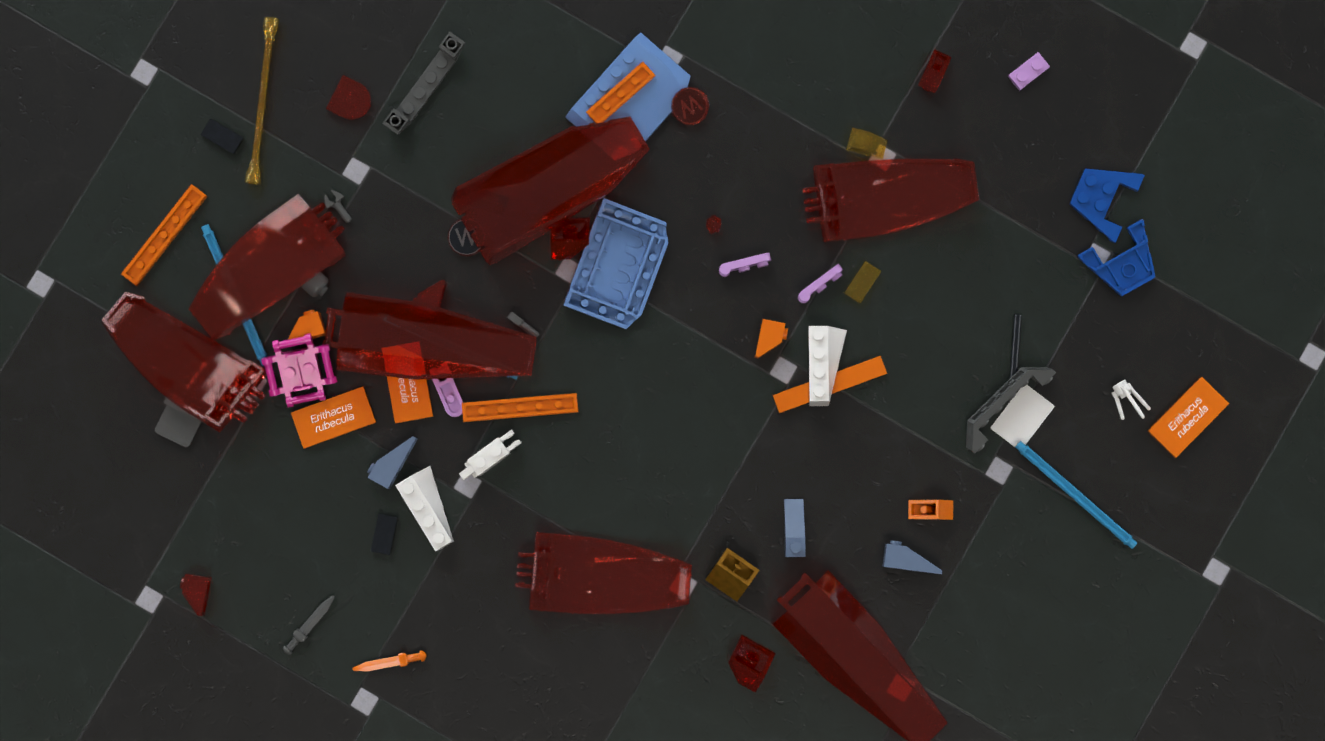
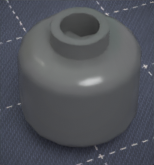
[300,269,329,297]

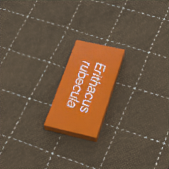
[382,341,434,424]
[1148,377,1229,458]
[291,387,377,449]

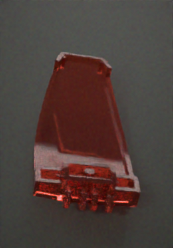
[802,158,979,243]
[189,194,346,340]
[101,292,266,432]
[515,532,692,614]

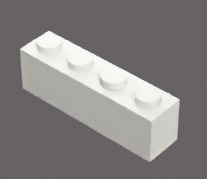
[809,326,847,406]
[395,466,454,551]

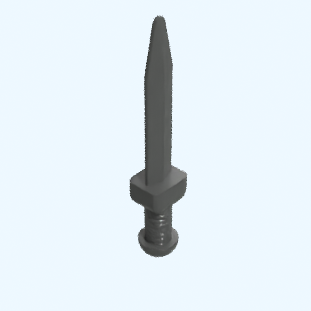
[283,595,334,655]

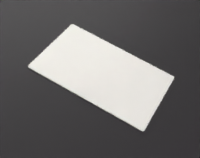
[990,385,1055,447]

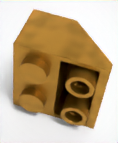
[705,548,759,602]

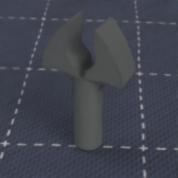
[324,190,352,223]
[507,312,539,339]

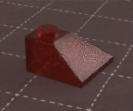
[551,218,590,260]
[728,635,776,692]

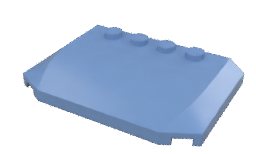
[565,33,691,162]
[563,198,668,329]

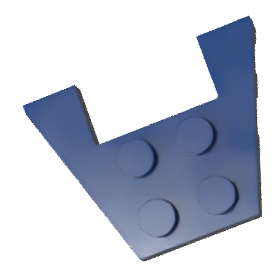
[1069,169,1145,243]
[1077,219,1155,296]

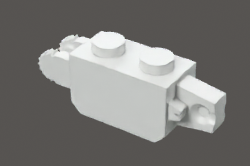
[459,430,521,480]

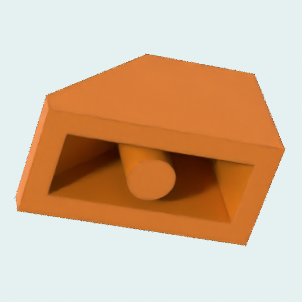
[288,310,327,340]
[755,319,788,359]
[908,500,953,520]

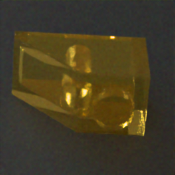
[846,127,888,159]

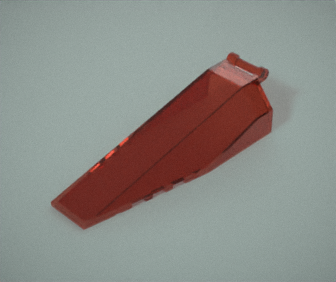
[322,292,537,380]
[771,570,947,741]

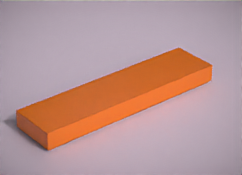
[586,62,656,127]

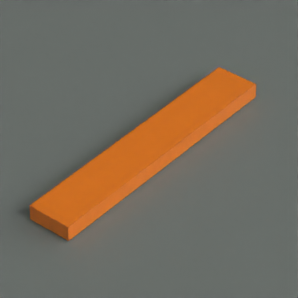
[121,184,208,286]
[773,356,887,413]
[462,393,578,422]

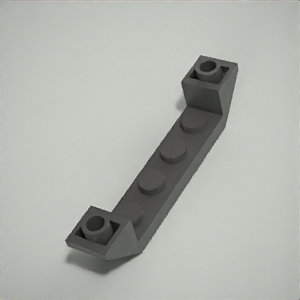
[382,32,465,135]
[966,367,1056,453]

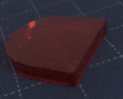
[326,75,371,120]

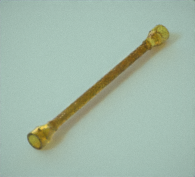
[245,17,279,185]

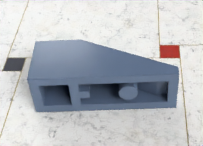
[367,436,418,489]
[784,499,806,557]
[882,540,942,574]

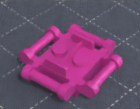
[261,333,338,408]

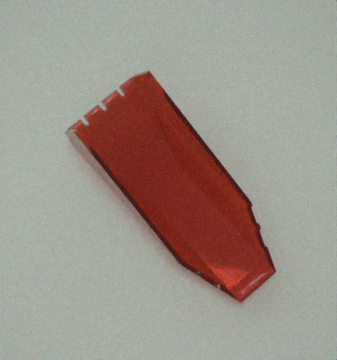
[450,117,650,265]

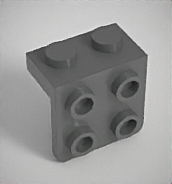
[155,395,205,447]

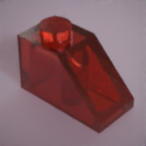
[918,49,951,93]
[411,280,447,319]
[180,574,212,616]

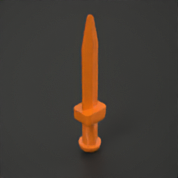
[353,650,426,671]

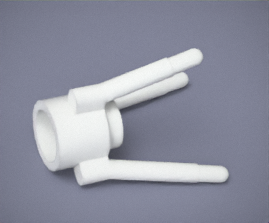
[1111,380,1151,420]

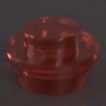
[706,215,721,234]

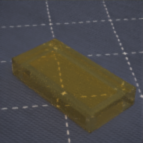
[844,261,881,303]

